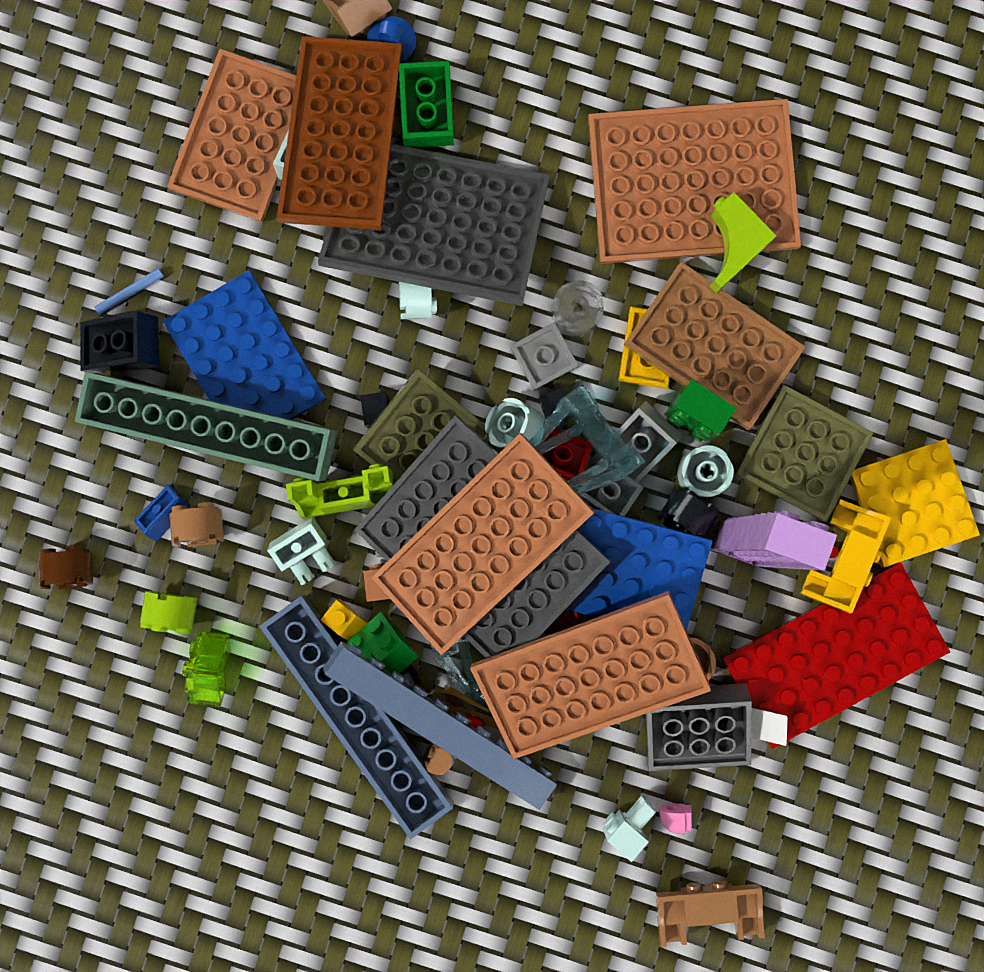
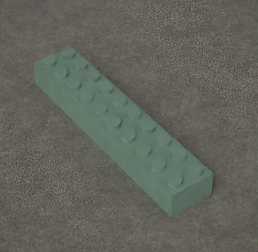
[75,372,338,481]

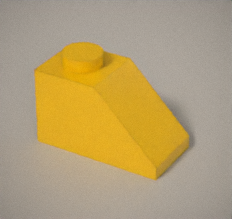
[320,599,369,641]

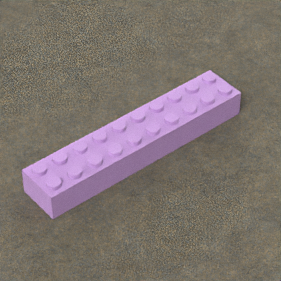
[710,510,837,571]

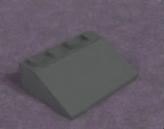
[644,683,752,771]

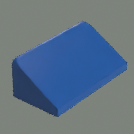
[134,484,190,541]

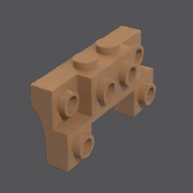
[656,880,765,947]

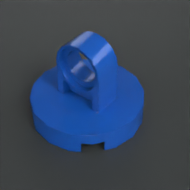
[367,16,417,63]

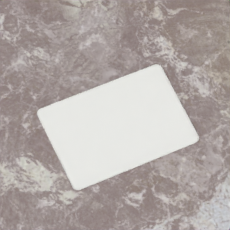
[751,708,787,746]

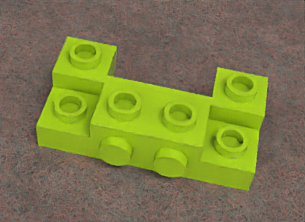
[286,464,395,519]

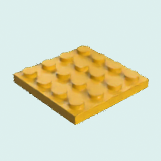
[850,439,980,567]

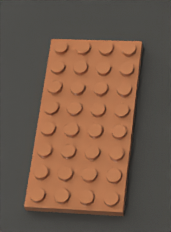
[371,433,595,655]
[470,591,711,759]

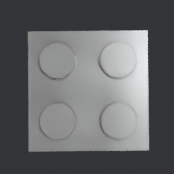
[510,322,578,391]

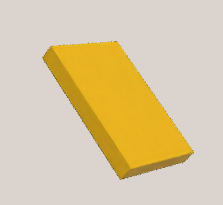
[618,307,670,389]

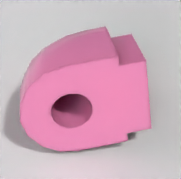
[659,803,692,834]

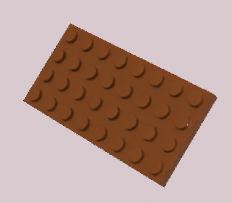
[276,36,402,230]

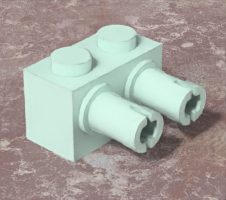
[267,516,336,585]
[603,796,656,862]

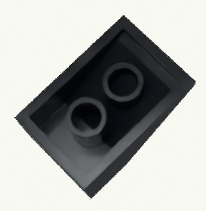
[80,311,159,372]

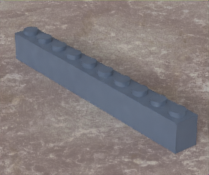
[323,641,557,810]

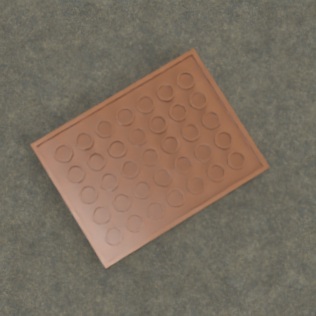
[588,99,801,264]

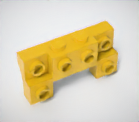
[800,499,891,614]

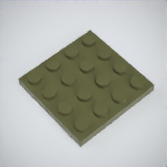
[352,369,490,483]
[735,385,874,522]

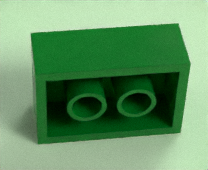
[399,61,454,148]
[664,379,737,442]

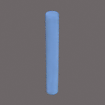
[94,268,164,315]

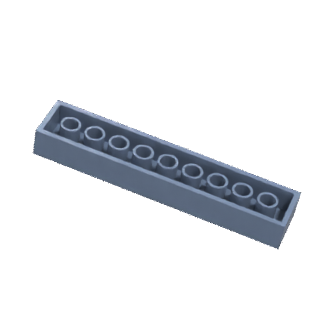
[259,595,454,840]

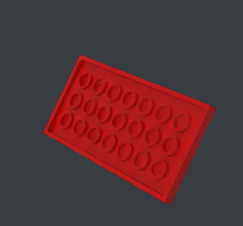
[721,562,950,749]

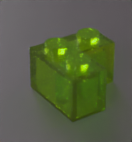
[182,631,231,707]

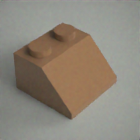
[322,0,392,37]

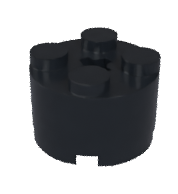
[657,487,719,537]

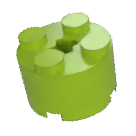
[140,591,197,634]

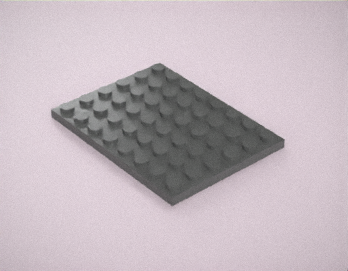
[318,144,550,306]
[354,415,611,658]

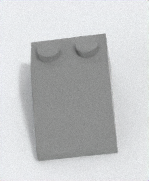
[590,401,683,483]

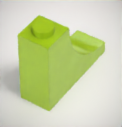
[710,192,776,293]

